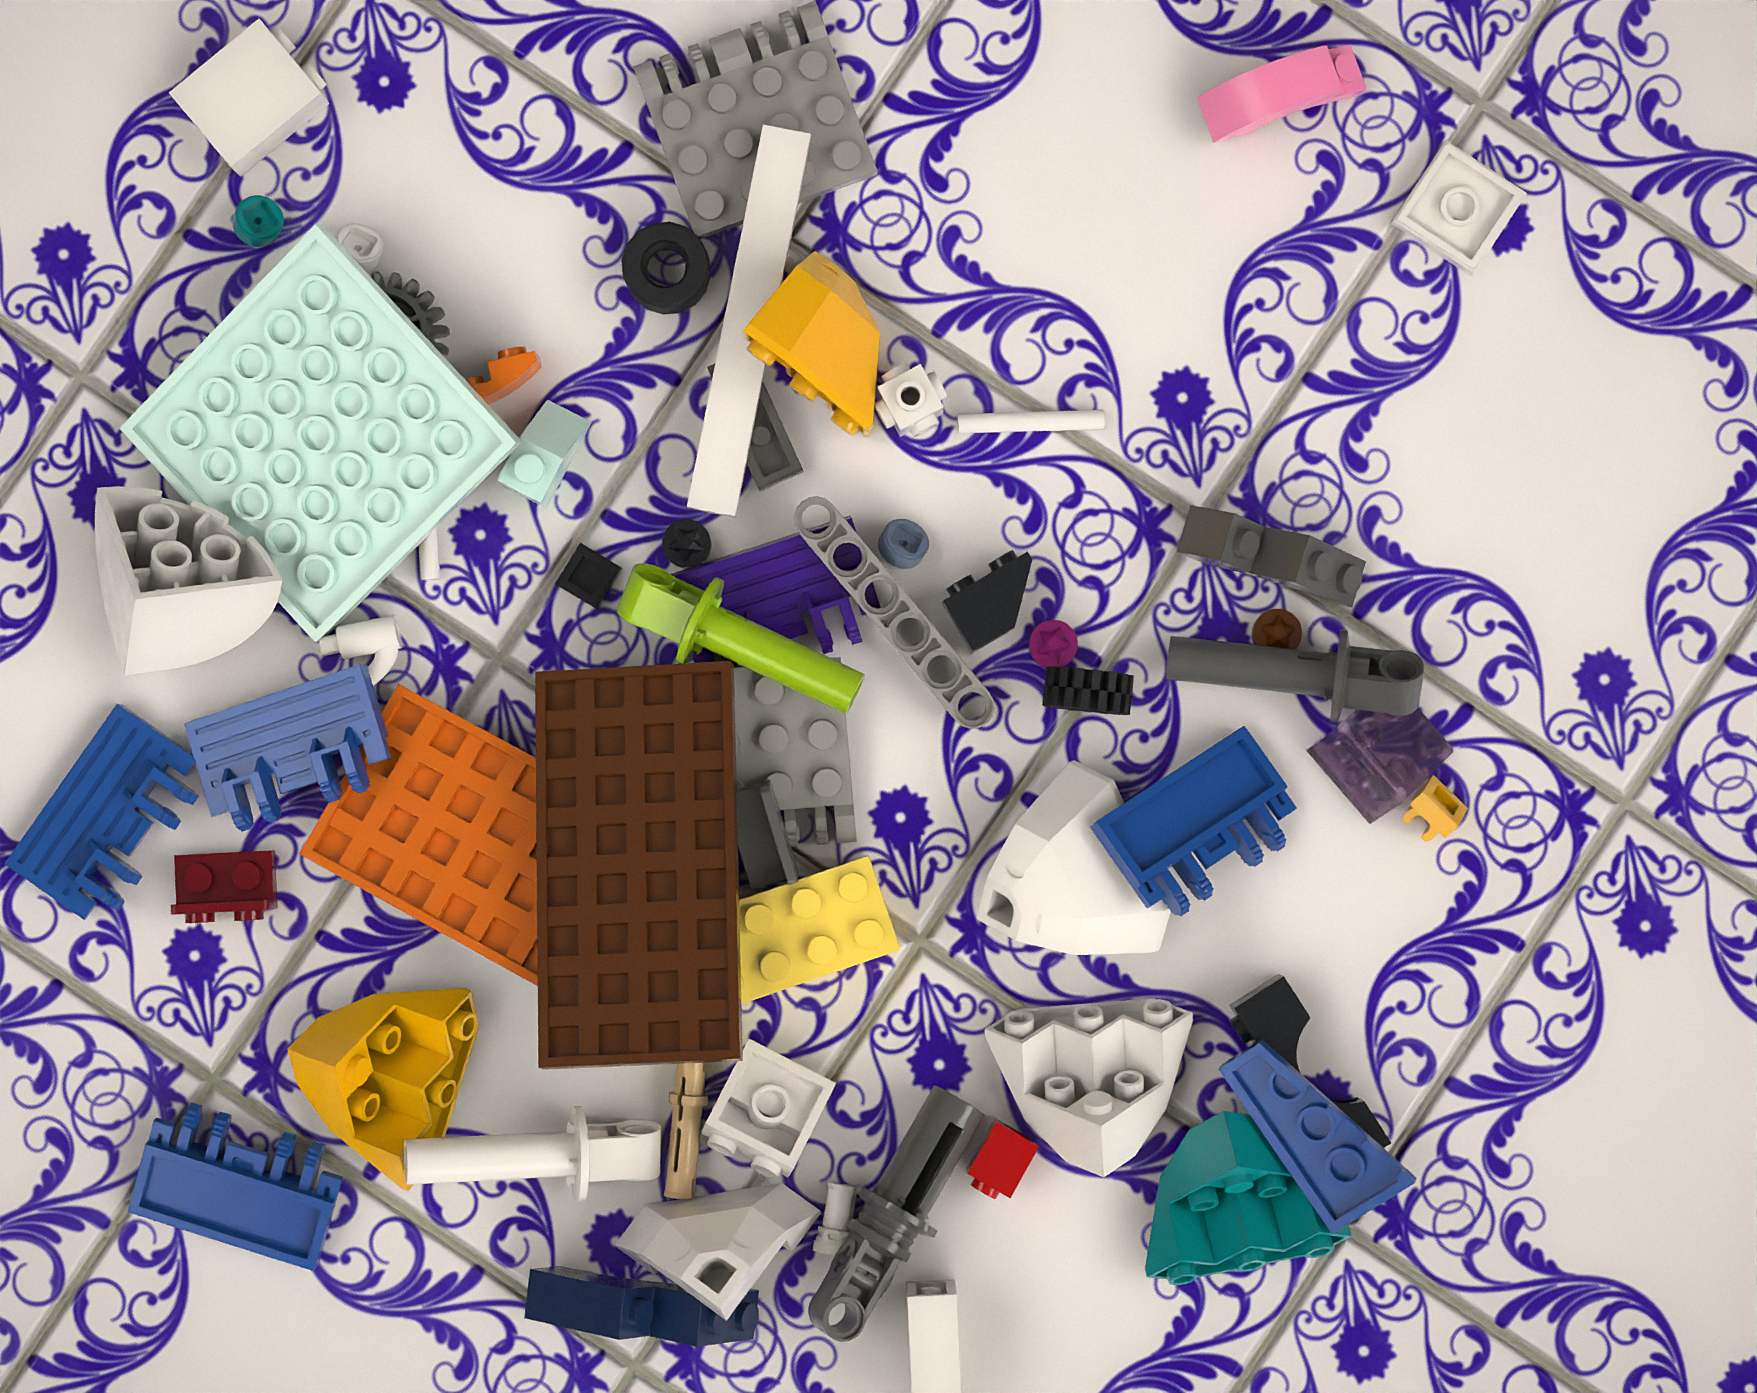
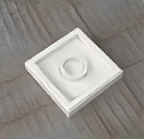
[1390,140,1527,276]

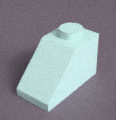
[497,400,591,508]

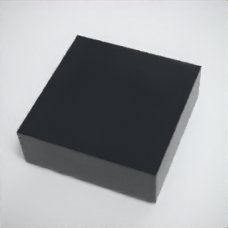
[555,543,623,610]

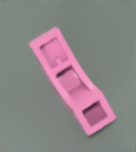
[1197,44,1367,143]

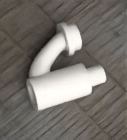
[319,615,402,686]

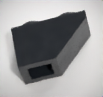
[942,550,1032,654]

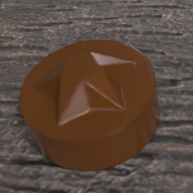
[1251,609,1302,649]

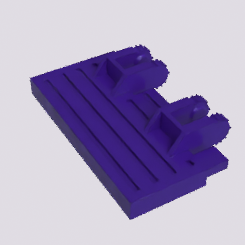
[671,515,881,666]

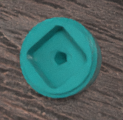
[232,195,284,247]

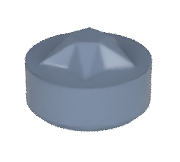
[878,519,929,569]

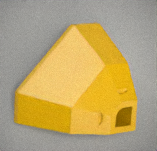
[743,251,880,436]
[287,988,479,1191]

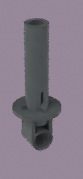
[1166,630,1424,723]

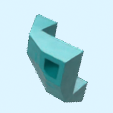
[1145,1111,1352,1285]

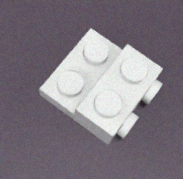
[701,1039,836,1179]

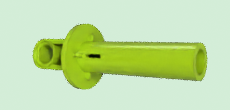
[617,563,865,714]

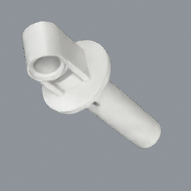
[404,1106,661,1201]

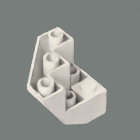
[976,760,1170,955]
[985,998,1193,1177]
[615,1183,821,1321]

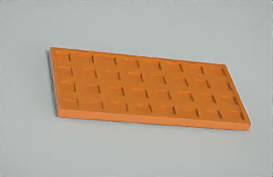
[299,684,538,986]

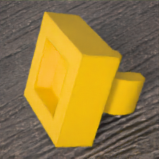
[1403,775,1468,842]

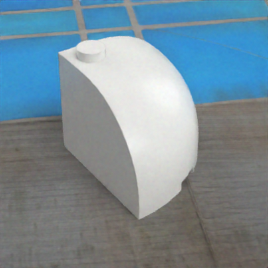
[95,486,282,676]

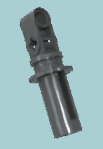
[808,1085,985,1342]

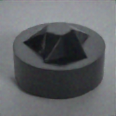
[662,519,712,569]

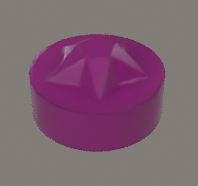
[1029,620,1078,668]

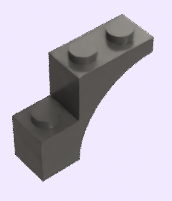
[1176,505,1366,608]

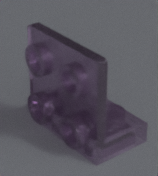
[1306,708,1453,824]

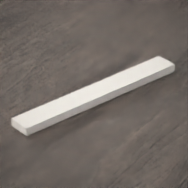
[687,124,811,518]

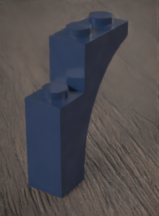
[524,1266,759,1347]

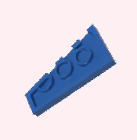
[1219,1039,1417,1234]

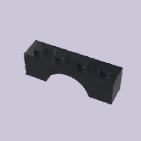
[1228,974,1391,1148]

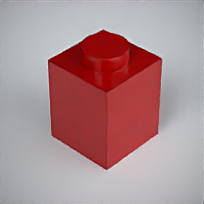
[966,1118,1040,1199]

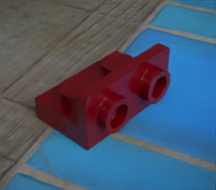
[171,850,278,923]

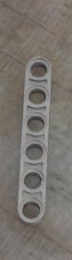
[794,496,995,729]

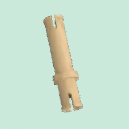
[664,1063,708,1199]

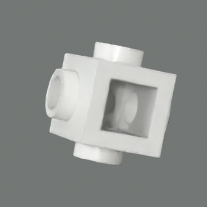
[874,363,947,437]

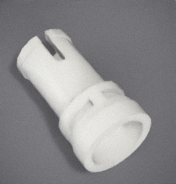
[813,1182,857,1255]

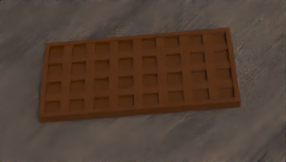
[535,661,743,1070]

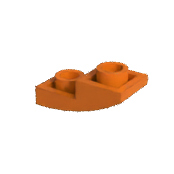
[464,346,542,405]

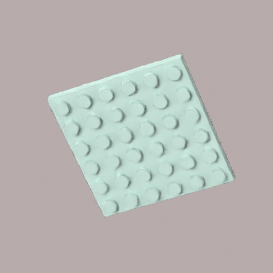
[119,224,522,643]

